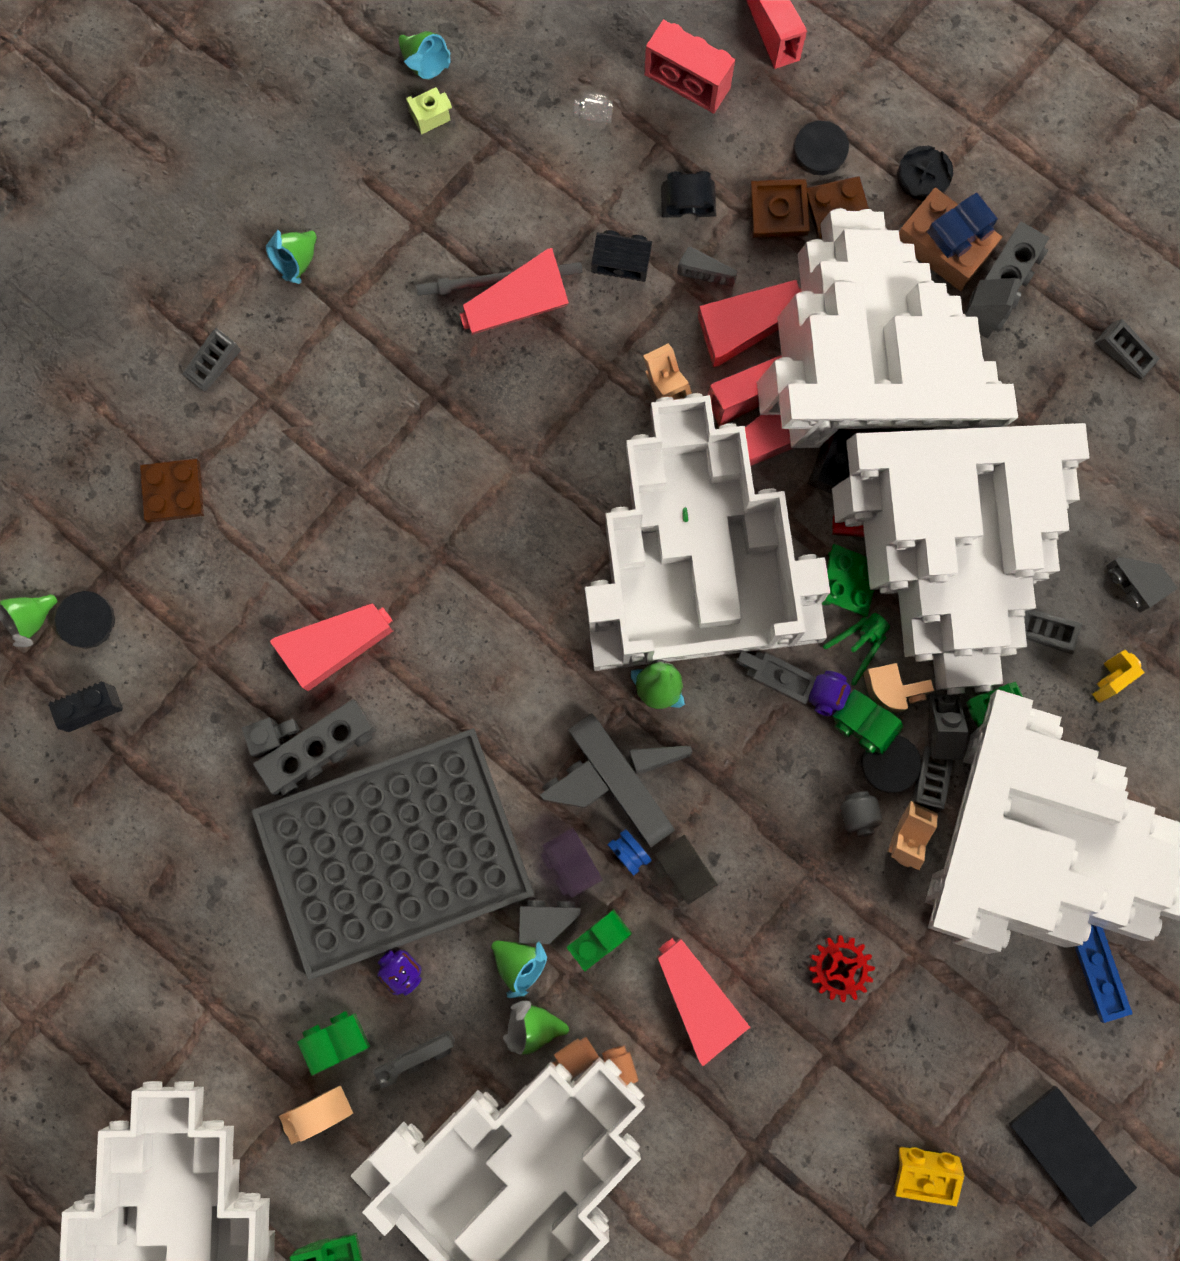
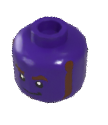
[809,671,851,716]
[377,950,422,996]

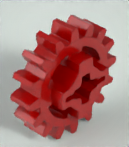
[808,935,875,1002]

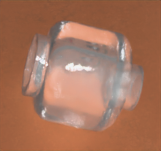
[573,91,613,130]

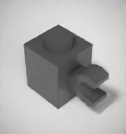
[242,717,300,758]

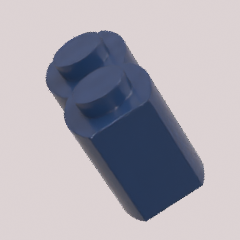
[927,193,998,258]

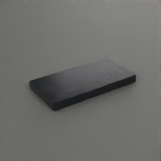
[1008,1086,1137,1227]

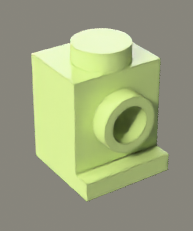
[406,87,452,134]

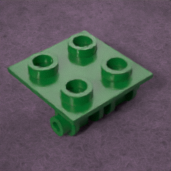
[822,544,874,617]

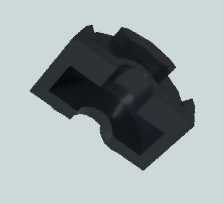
[661,171,717,218]

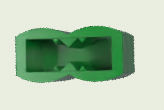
[833,689,904,755]
[297,1011,370,1075]

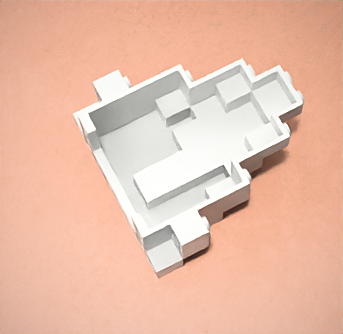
[757,208,1018,448]
[585,393,830,671]
[832,423,1089,695]
[925,689,1180,954]
[351,1057,645,1261]
[60,1081,275,1261]

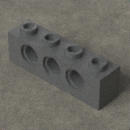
[964,221,1050,339]
[253,699,376,796]

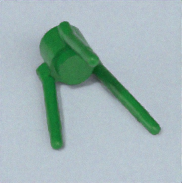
[823,613,890,686]

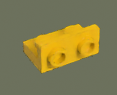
[1092,649,1145,703]
[894,1147,965,1207]

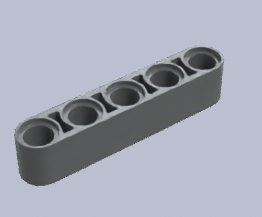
[568,713,675,848]

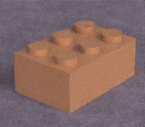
[899,187,1002,291]

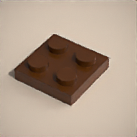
[807,176,869,240]
[750,179,810,238]
[140,458,204,523]

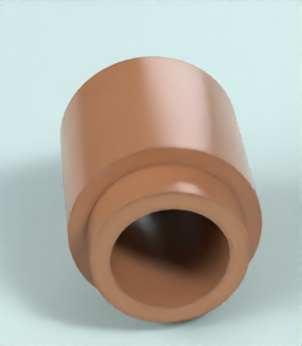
[553,1037,599,1081]
[602,1045,639,1085]

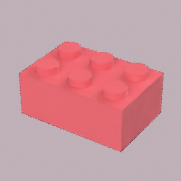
[644,19,735,114]

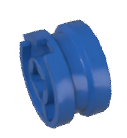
[607,829,652,876]

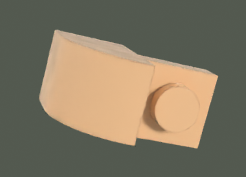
[643,343,692,400]
[863,663,934,713]
[888,801,938,870]
[279,1085,354,1145]

